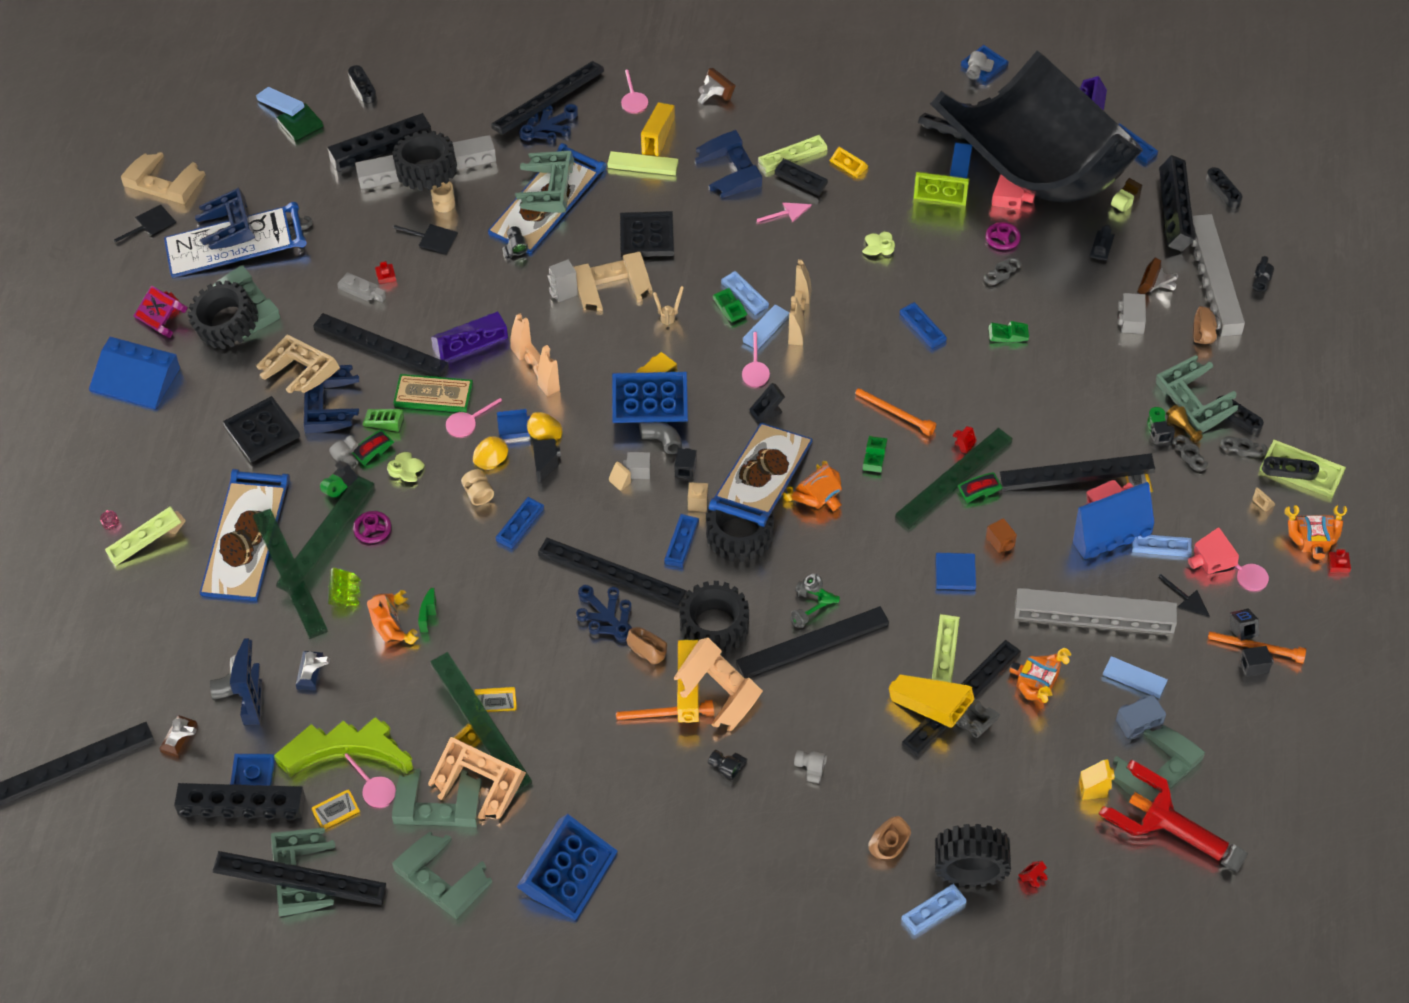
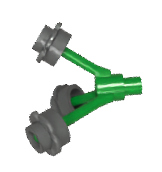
[790,573,840,628]

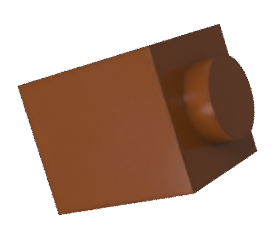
[986,518,1017,553]

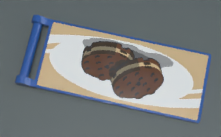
[488,143,607,254]
[709,423,813,527]
[200,469,290,601]

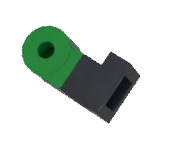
[1147,407,1175,444]
[320,460,358,497]

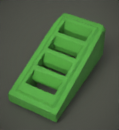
[363,409,404,432]

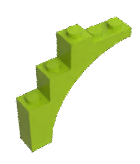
[274,717,413,778]

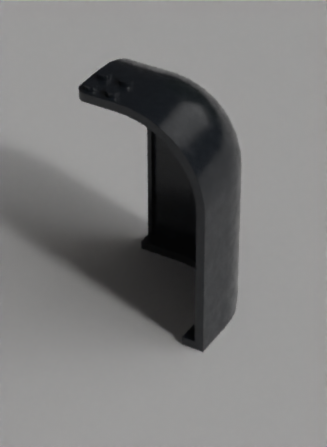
[930,50,1143,202]

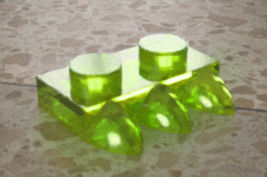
[328,568,361,609]

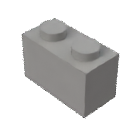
[547,260,578,303]
[1118,293,1146,334]

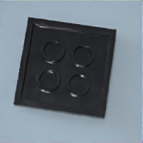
[620,211,674,257]
[223,396,300,462]

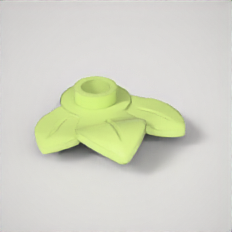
[862,231,895,255]
[387,452,425,482]

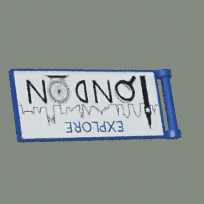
[164,202,307,278]

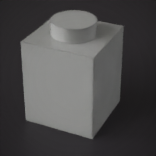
[623,452,651,479]

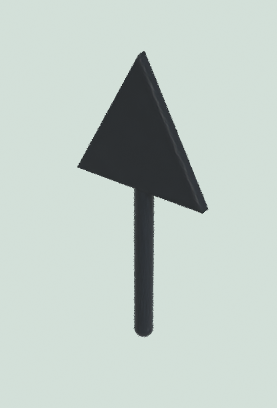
[1159,574,1210,617]

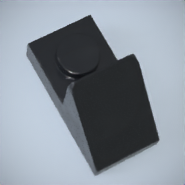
[749,383,785,423]

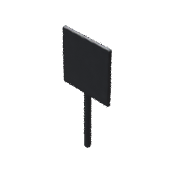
[113,204,176,243]
[393,224,458,255]

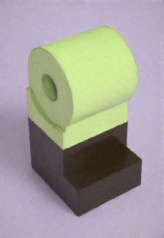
[1111,178,1142,212]

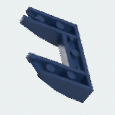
[695,130,762,198]
[195,187,255,250]
[304,365,359,434]
[230,638,262,725]

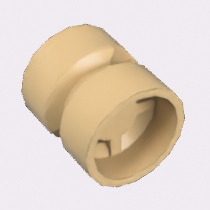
[431,181,455,213]
[461,469,494,506]

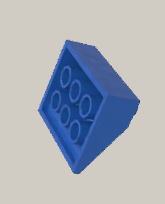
[89,337,180,409]
[612,372,688,423]
[1073,482,1154,560]
[517,814,617,920]

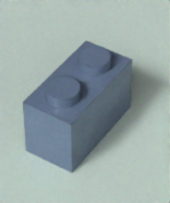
[1116,695,1166,739]

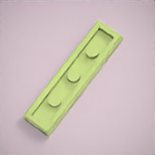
[758,135,827,173]
[608,151,679,175]
[105,506,181,566]
[932,614,960,683]

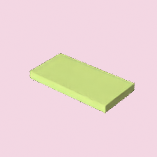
[1260,440,1346,499]

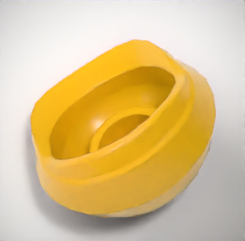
[527,412,562,441]
[473,436,508,470]

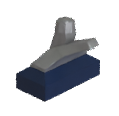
[296,651,330,691]

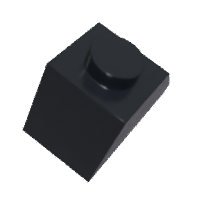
[532,439,561,483]

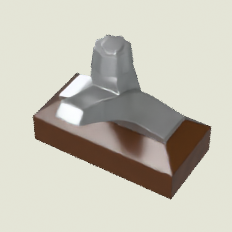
[698,68,736,104]
[1137,257,1178,294]
[159,715,198,758]

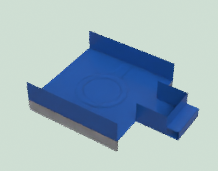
[497,409,530,441]

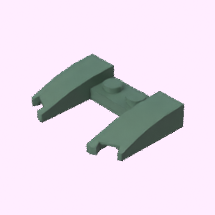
[515,151,574,213]
[212,265,280,339]
[1156,355,1238,433]
[1113,725,1205,802]
[392,768,482,827]
[271,828,335,916]
[392,832,492,919]

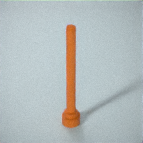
[855,388,936,436]
[1208,631,1307,664]
[616,700,714,720]

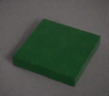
[276,103,324,141]

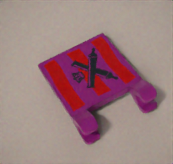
[133,285,188,338]

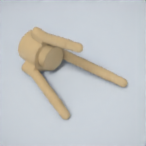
[653,286,684,325]

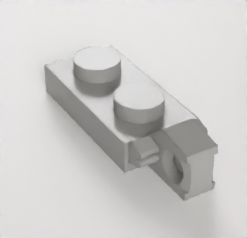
[337,272,386,303]

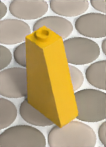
[641,102,675,157]
[677,640,700,723]
[888,674,974,728]

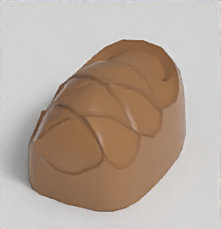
[1193,306,1217,344]
[626,627,667,665]
[869,816,911,859]

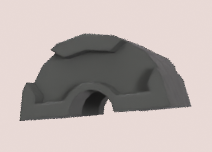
[956,698,1000,738]

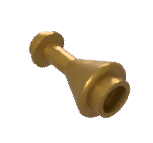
[1166,405,1203,443]

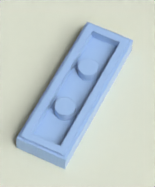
[256,87,304,116]
[721,271,769,315]
[743,304,790,350]
[1132,535,1192,557]
[1103,656,1168,699]
[902,883,966,935]

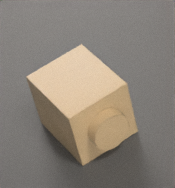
[688,482,708,512]

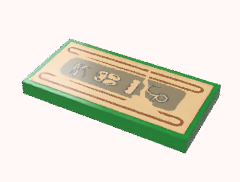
[393,374,473,413]

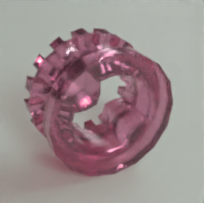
[100,510,119,530]

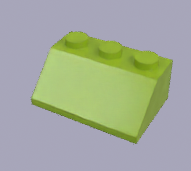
[914,172,970,206]

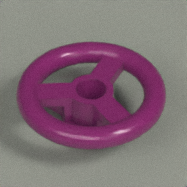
[985,222,1021,250]
[353,511,391,543]

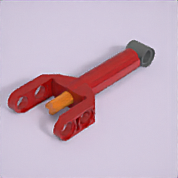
[1098,760,1248,872]

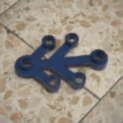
[519,104,578,144]
[576,585,632,641]

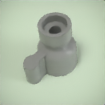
[966,51,994,79]
[329,435,358,469]
[794,750,827,784]

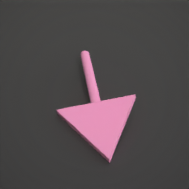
[756,202,812,222]

